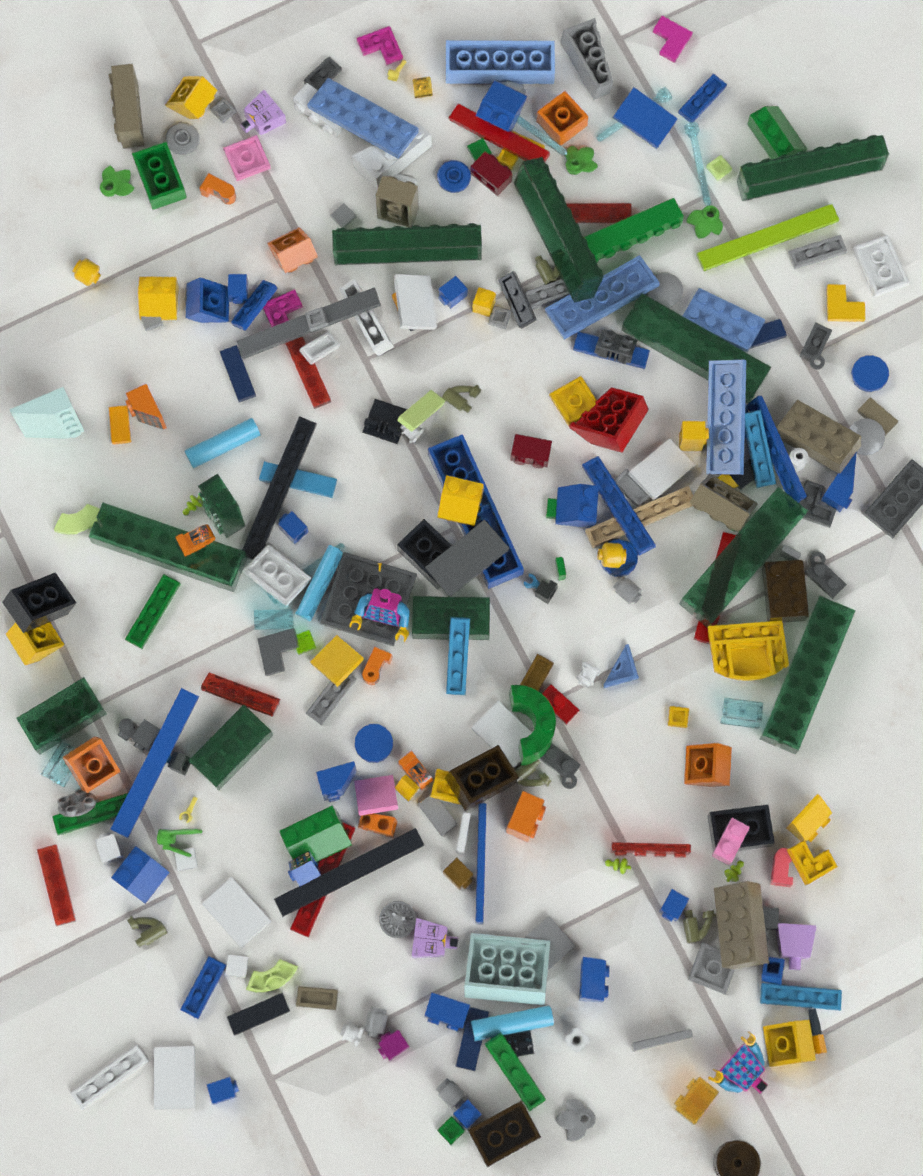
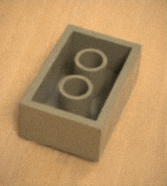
[375,176,419,228]
[690,474,758,533]

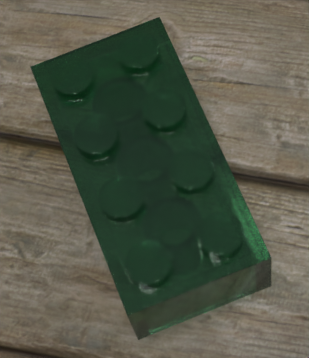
[198,474,246,538]
[412,596,490,640]
[16,677,107,755]
[188,705,273,791]

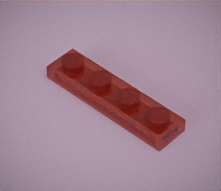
[558,203,632,223]
[285,336,331,409]
[201,672,281,717]
[610,842,691,858]
[37,844,76,927]

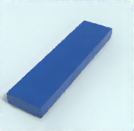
[573,332,650,369]

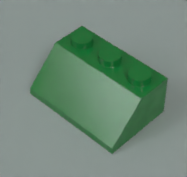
[747,106,807,167]
[279,805,352,862]

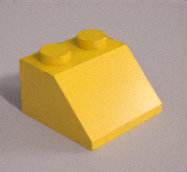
[165,76,217,119]
[138,276,179,320]
[437,475,484,527]
[6,622,64,665]
[786,794,832,843]
[763,1020,816,1067]

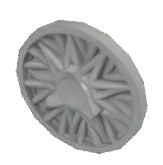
[166,123,200,155]
[379,901,416,938]

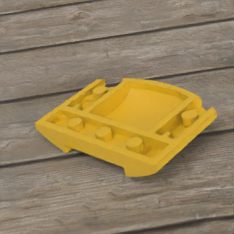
[707,621,789,681]

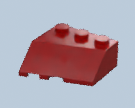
[569,387,649,453]

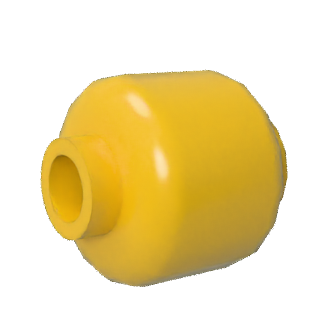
[72,258,101,286]
[597,542,626,568]

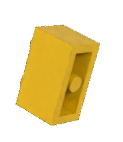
[679,421,709,451]

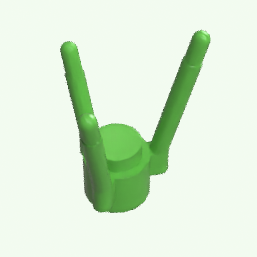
[157,829,203,857]

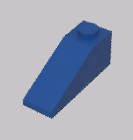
[821,452,857,512]

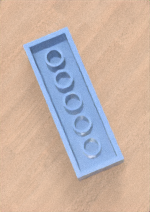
[446,40,555,84]

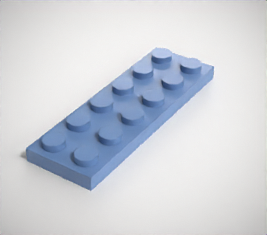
[307,78,419,159]
[545,255,660,340]
[706,360,746,475]

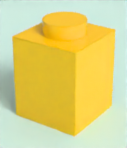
[473,287,496,317]

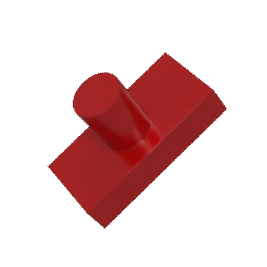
[542,684,580,725]

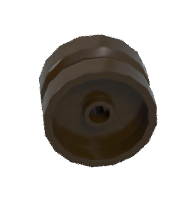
[713,1140,761,1176]

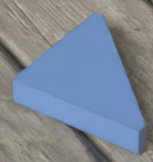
[603,644,639,688]

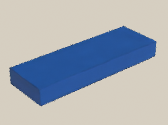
[678,73,727,124]
[231,280,278,331]
[180,956,227,1020]

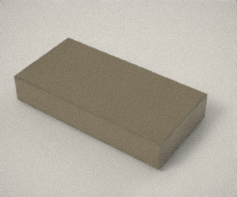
[857,397,899,436]
[296,986,338,1010]

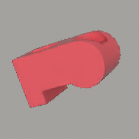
[770,848,793,888]

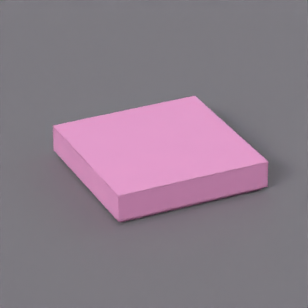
[223,135,271,181]
[354,775,398,816]

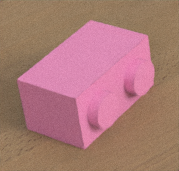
[712,818,750,865]

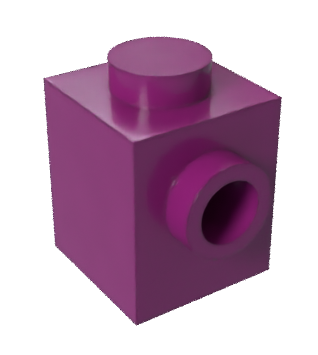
[377,1030,410,1061]

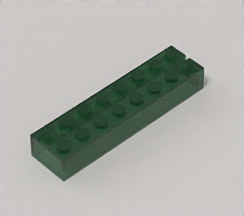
[737,135,889,201]
[514,157,604,303]
[332,223,482,265]
[621,293,771,403]
[679,487,808,627]
[88,502,248,592]
[760,596,856,755]

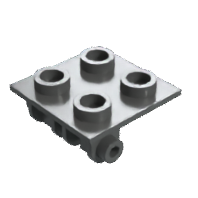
[594,330,638,364]

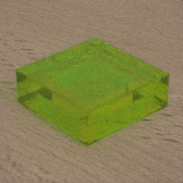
[296,630,317,655]

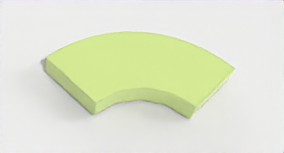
[54,504,105,535]
[246,959,298,993]

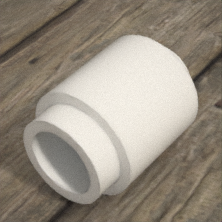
[789,448,809,471]

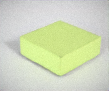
[706,155,732,181]

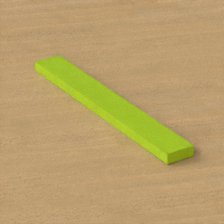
[696,204,839,272]

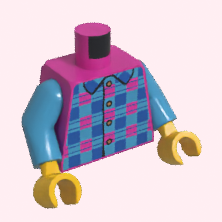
[350,589,410,642]
[708,1031,768,1094]

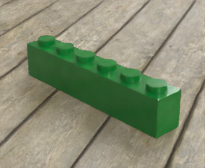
[574,198,684,267]

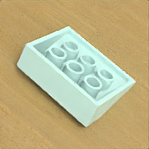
[10,387,84,439]
[464,933,550,1005]

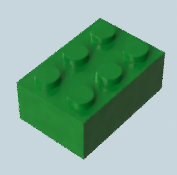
[132,142,187,210]

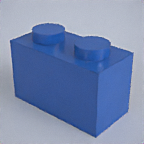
[424,993,470,1032]

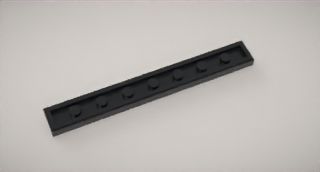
[240,416,317,560]
[274,828,425,917]

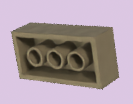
[109,63,145,149]
[776,399,861,473]
[714,881,769,969]

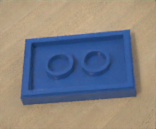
[613,87,678,149]

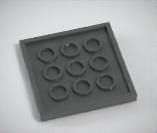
[320,552,417,646]

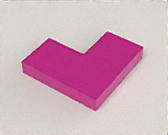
[653,16,693,63]
[357,26,403,65]
[263,289,303,327]

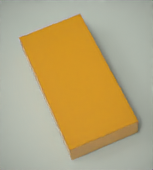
[109,405,131,445]

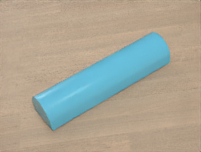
[184,418,261,468]
[295,545,343,621]
[471,1005,554,1041]

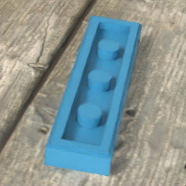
[745,410,776,488]
[259,461,337,498]
[446,617,470,695]
[760,983,842,1011]

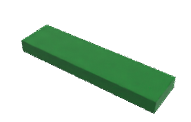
[125,574,181,649]
[52,793,128,836]
[484,1032,546,1112]

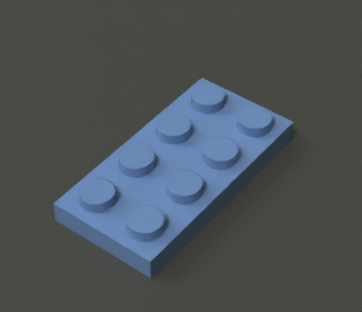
[681,288,765,353]

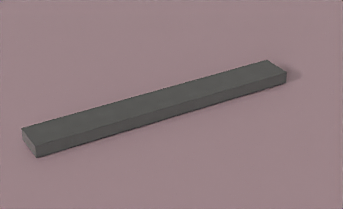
[237,287,381,359]

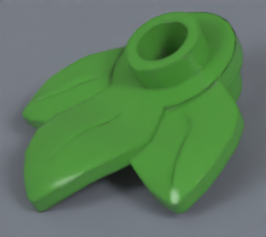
[565,145,598,175]
[100,166,134,197]
[686,205,723,239]

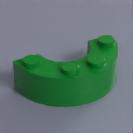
[509,685,556,766]

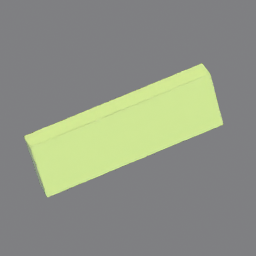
[397,390,445,432]

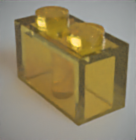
[674,1077,719,1125]

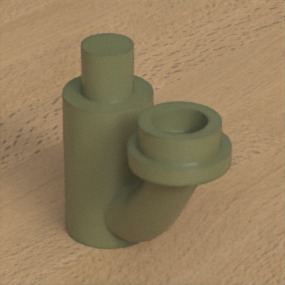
[535,250,565,285]
[442,385,482,413]
[515,759,552,787]
[683,910,717,944]
[127,915,168,947]

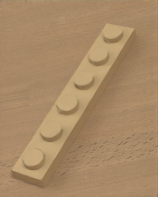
[585,486,693,549]

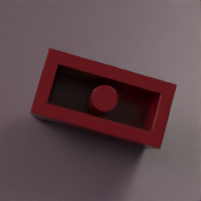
[470,151,512,196]
[510,434,552,469]

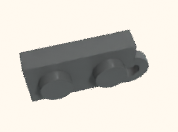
[800,322,832,370]
[805,552,847,599]
[539,743,581,789]

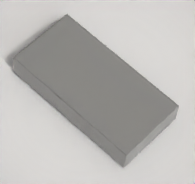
[614,468,650,508]
[418,796,457,837]

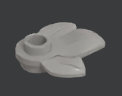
[555,1099,596,1141]

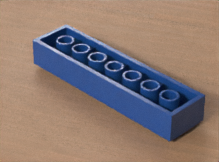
[428,434,524,589]

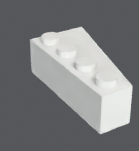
[352,123,432,189]

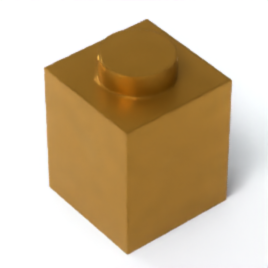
[443,857,474,890]

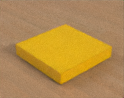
[549,376,597,426]
[310,635,364,687]

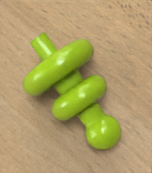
[182,495,203,516]
[605,858,631,874]
[724,860,744,882]

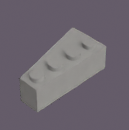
[560,18,613,100]

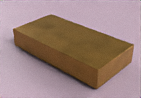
[520,654,554,691]

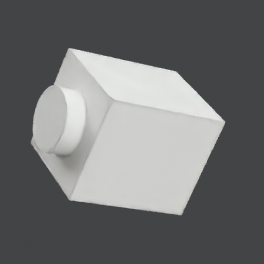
[95,832,124,865]

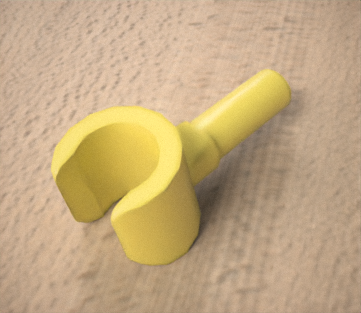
[387,60,407,81]
[179,796,198,823]

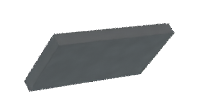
[863,459,923,539]
[425,520,509,597]

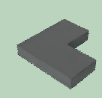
[304,56,342,90]
[794,480,837,528]
[257,628,299,676]

